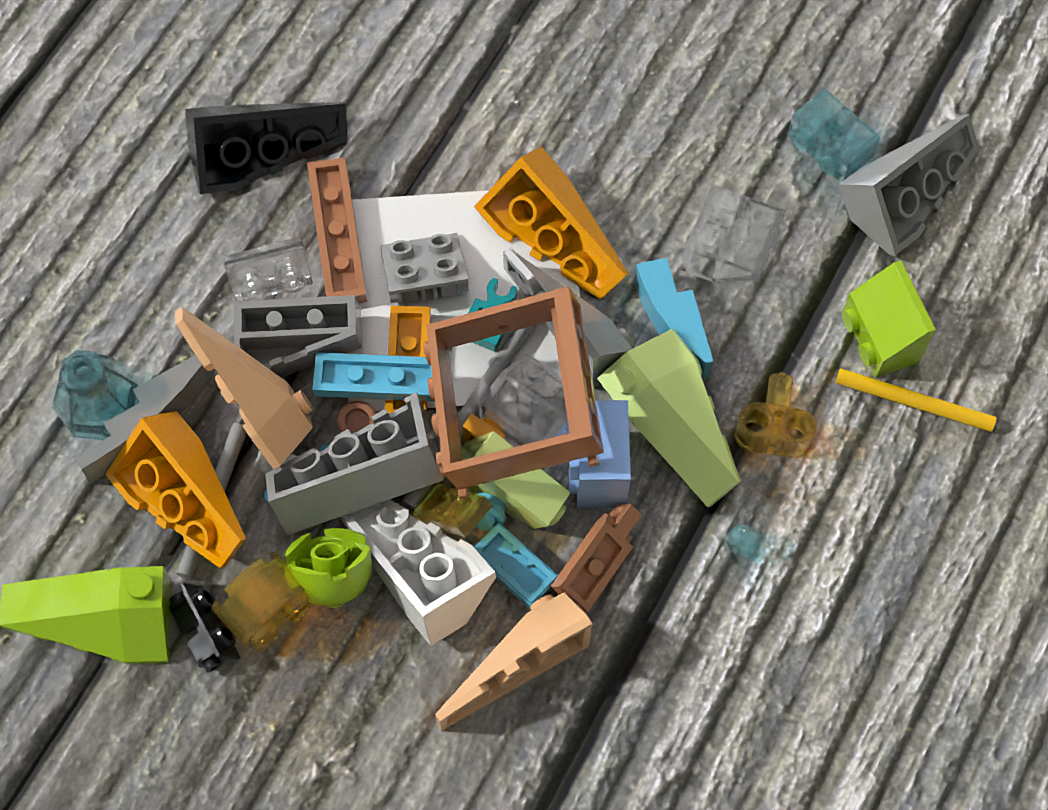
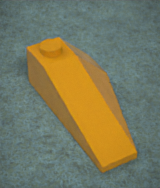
[474,147,629,300]
[105,411,246,568]

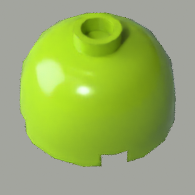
[285,528,372,608]

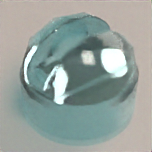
[727,524,762,561]

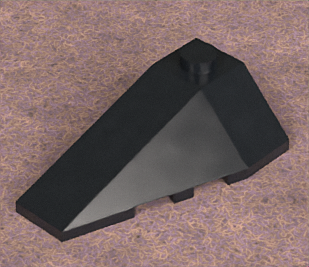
[185,102,348,194]

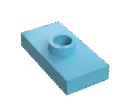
[474,522,558,611]

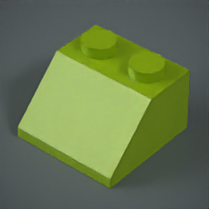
[842,260,936,378]

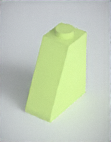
[461,431,571,529]

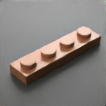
[307,157,367,303]

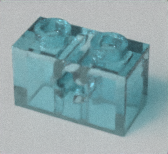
[787,88,880,182]

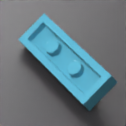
[312,352,434,402]

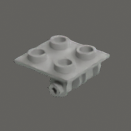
[380,233,469,306]

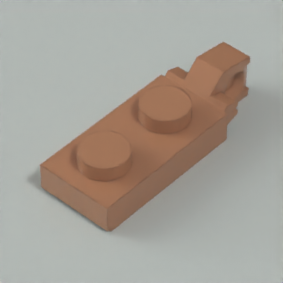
[551,503,642,613]

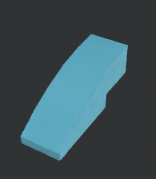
[634,258,713,379]

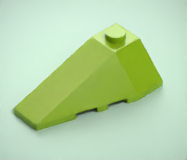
[0,566,172,664]

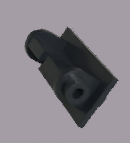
[169,583,241,673]

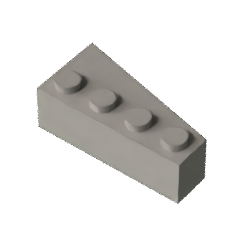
[265,392,444,535]

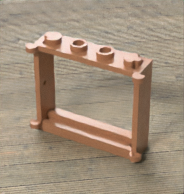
[423,286,604,499]

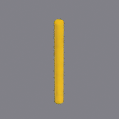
[835,368,997,432]

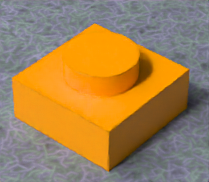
[462,413,506,442]

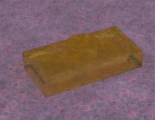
[413,484,492,538]

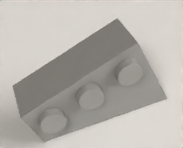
[233,295,362,378]

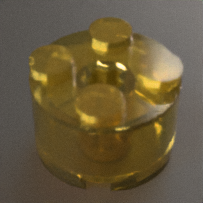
[212,552,311,652]

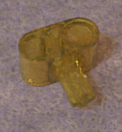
[734,372,817,458]

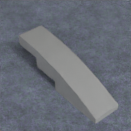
[74,355,215,484]

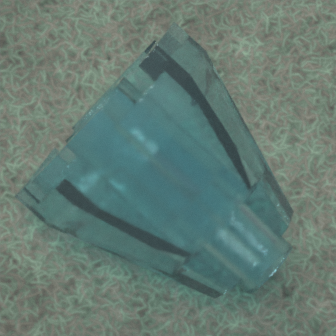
[52,350,139,441]

